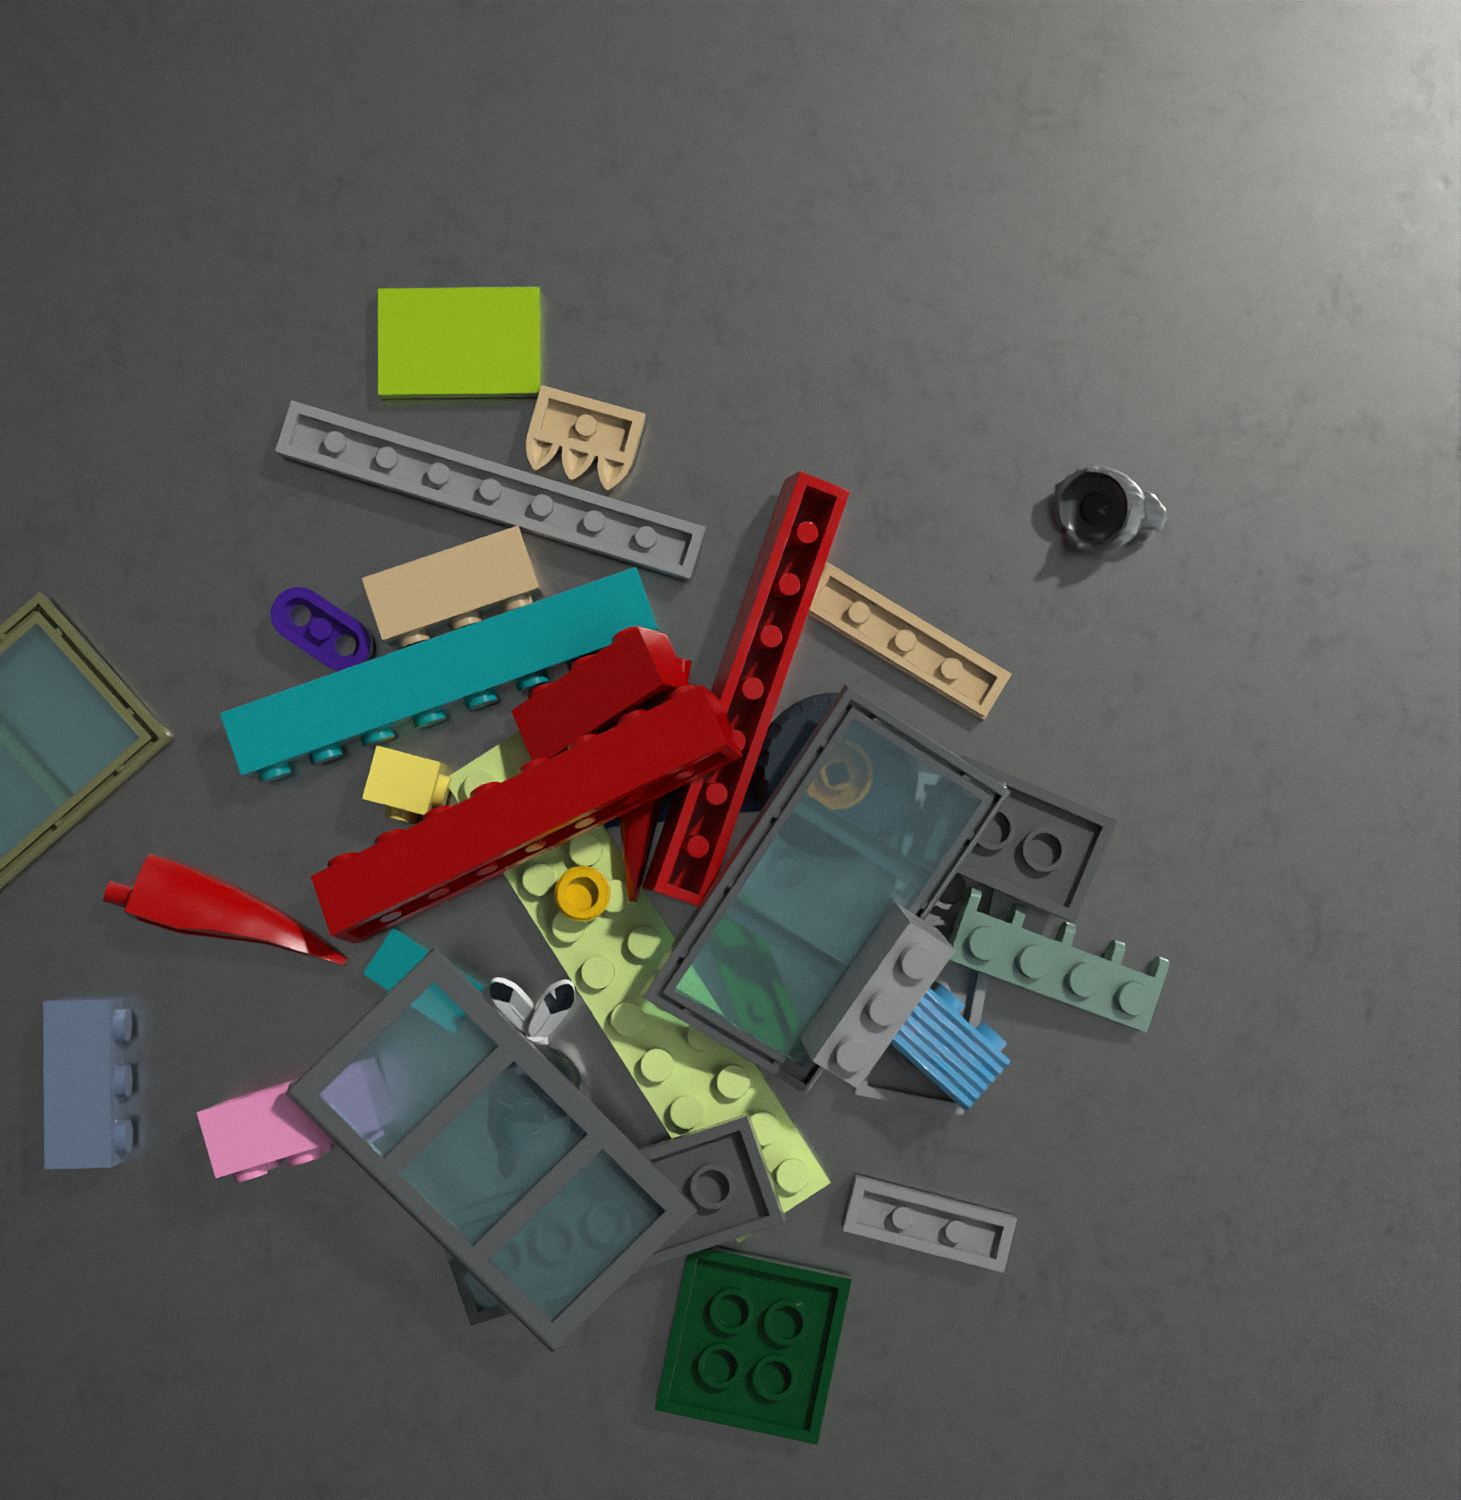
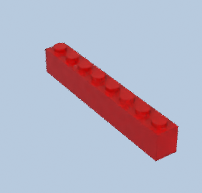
[642,471,850,907]
[310,684,743,944]

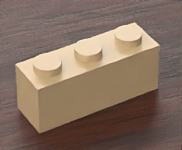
[362,526,543,649]

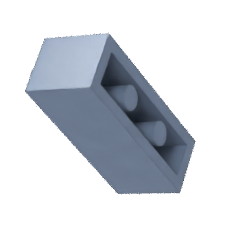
[43,997,133,1169]

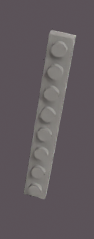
[275,400,706,581]

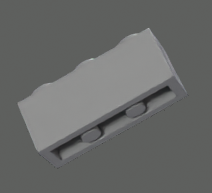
[800,902,955,1089]

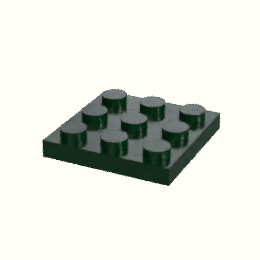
[655,1247,852,1445]

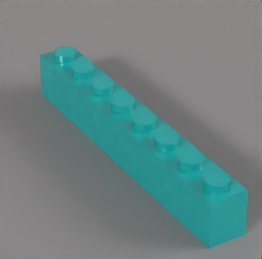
[220,567,659,784]

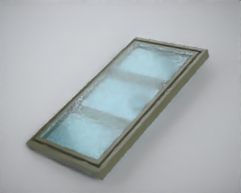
[0,592,173,890]

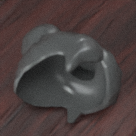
[1051,465,1167,551]

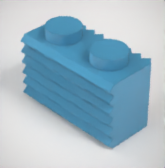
[890,984,1010,1111]

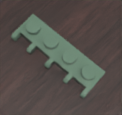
[948,886,1169,1033]

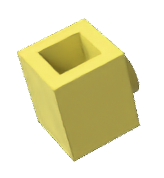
[362,745,452,824]

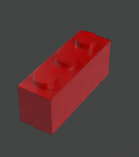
[511,626,689,760]

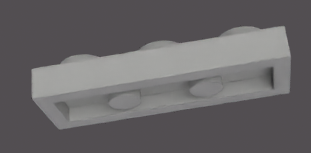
[842,1174,1017,1273]

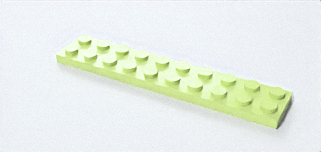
[449,731,831,1243]

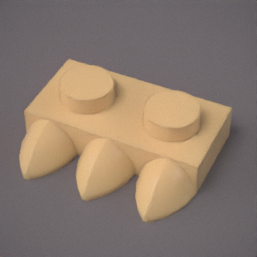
[526,385,646,490]

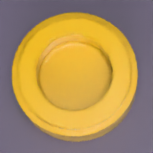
[554,866,611,921]

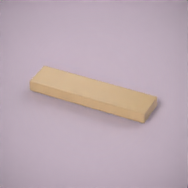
[807,562,1012,721]

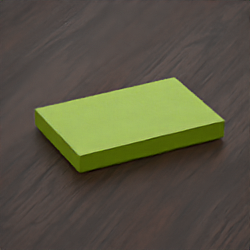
[378,287,541,399]

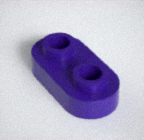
[271,587,374,672]

